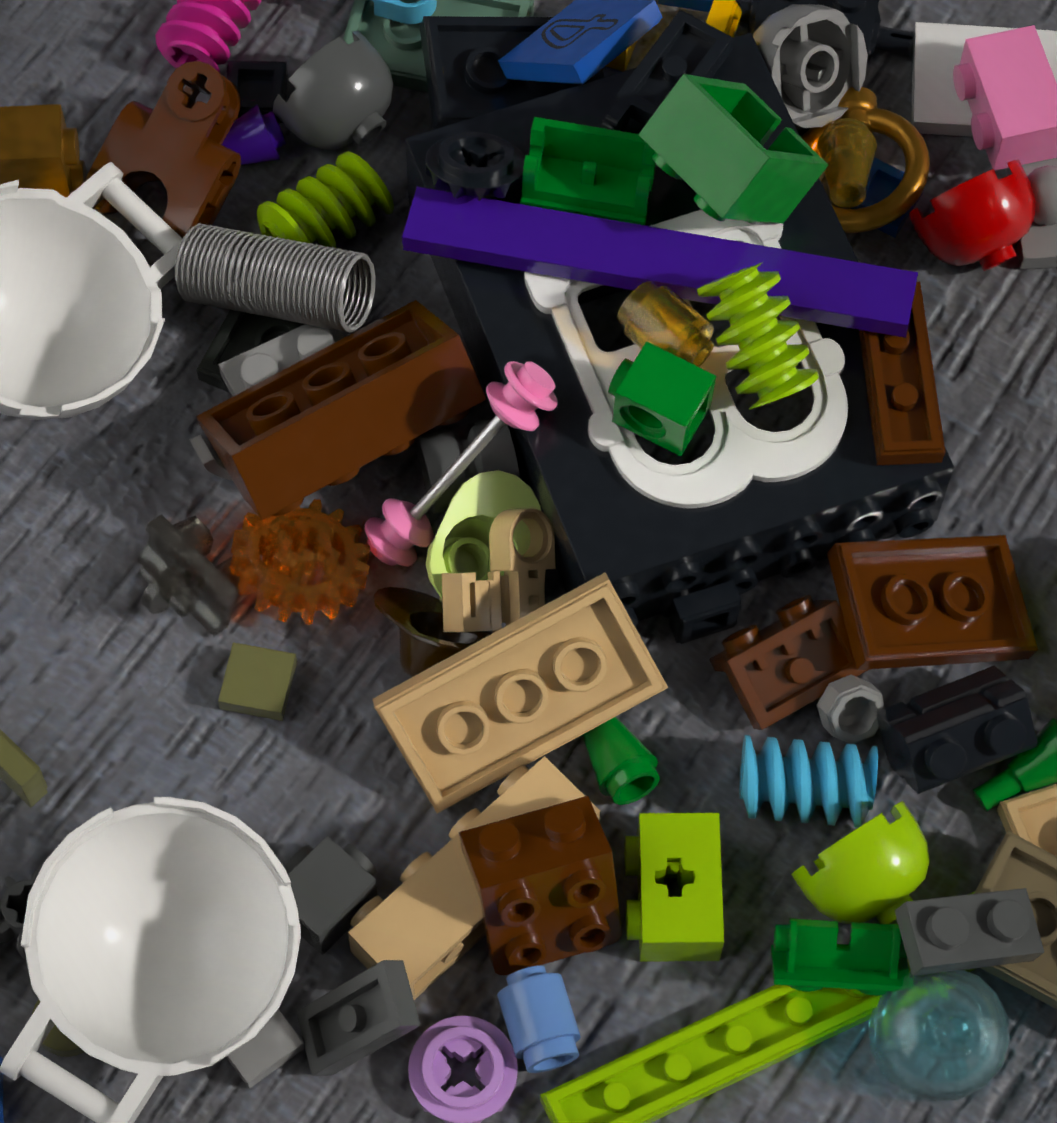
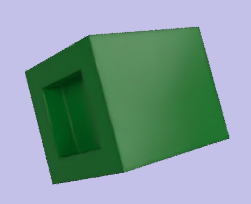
[608,341,716,456]

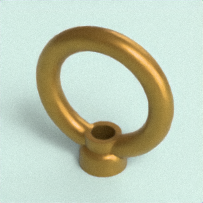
[801,87,930,233]

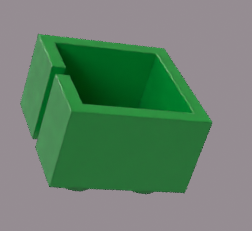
[638,74,829,224]

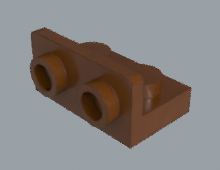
[709,595,868,730]

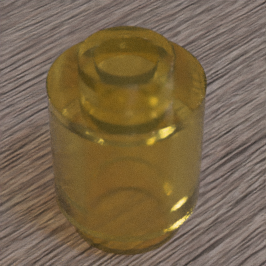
[617,281,714,367]

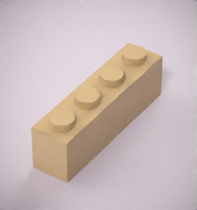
[348,756,600,1000]

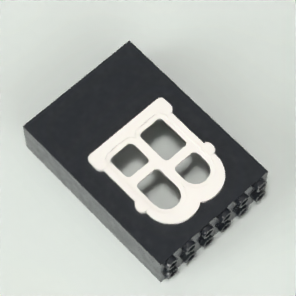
[405,32,954,627]

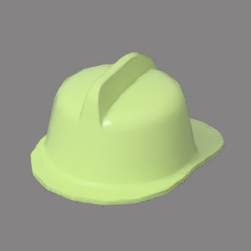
[426,470,541,602]

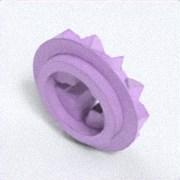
[408,1016,518,1123]

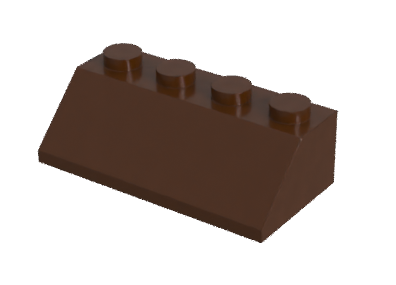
[196,300,486,520]

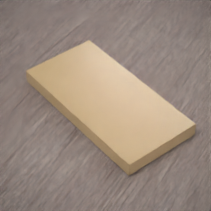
[372,572,668,813]

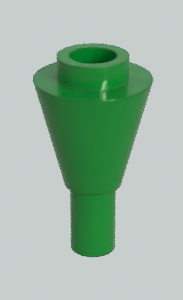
[973,718,1057,812]

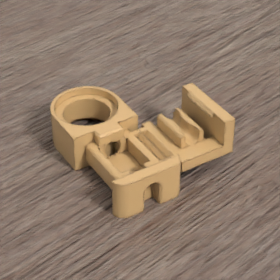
[442,508,556,633]

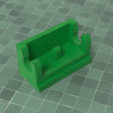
[520,117,656,225]

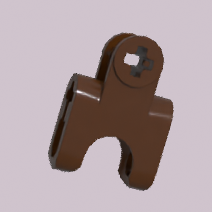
[84,61,241,238]

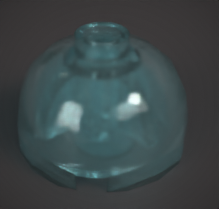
[869,970,1010,1102]

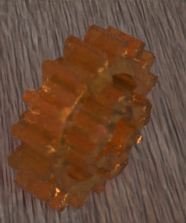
[229,499,371,625]

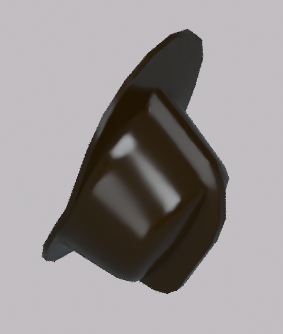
[373,587,492,677]

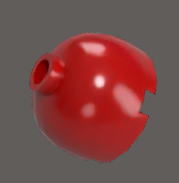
[908,159,1035,271]

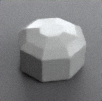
[817,674,885,744]

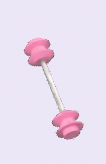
[365,361,558,567]

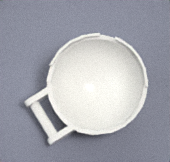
[0,162,183,420]
[0,797,301,1123]

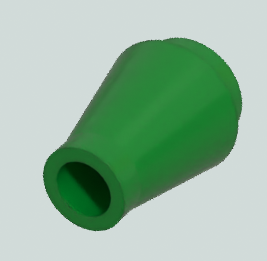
[582,717,660,805]

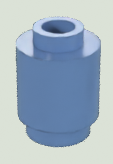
[497,966,581,1073]

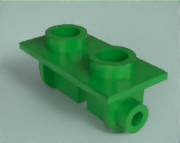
[771,918,912,996]

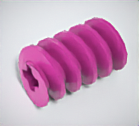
[155,0,262,72]

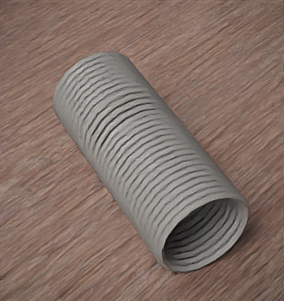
[175,223,376,333]

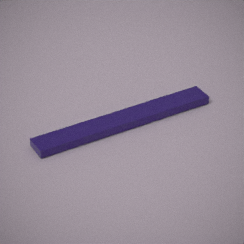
[402,186,918,338]

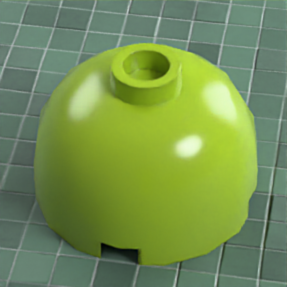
[791,801,930,925]

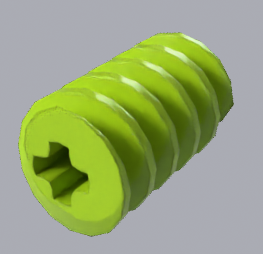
[257,151,394,248]
[697,262,819,410]

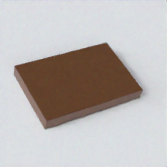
[827,535,1038,670]

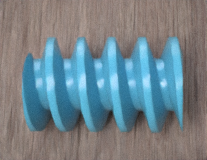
[739,735,878,828]

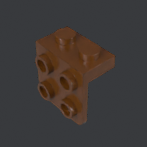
[459,796,622,975]

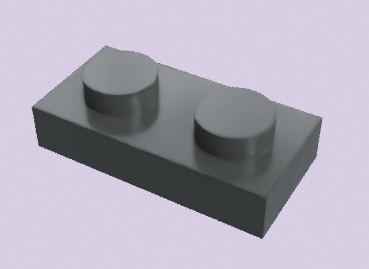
[895,888,1045,976]
[296,960,421,1076]

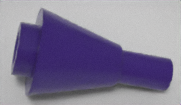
[222,104,287,165]

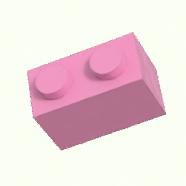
[953,25,1057,171]

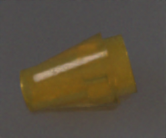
[817,118,877,208]

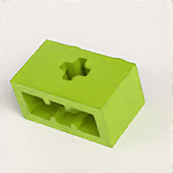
[624,813,724,962]

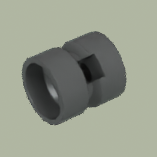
[416,417,520,514]

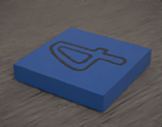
[498,0,663,84]

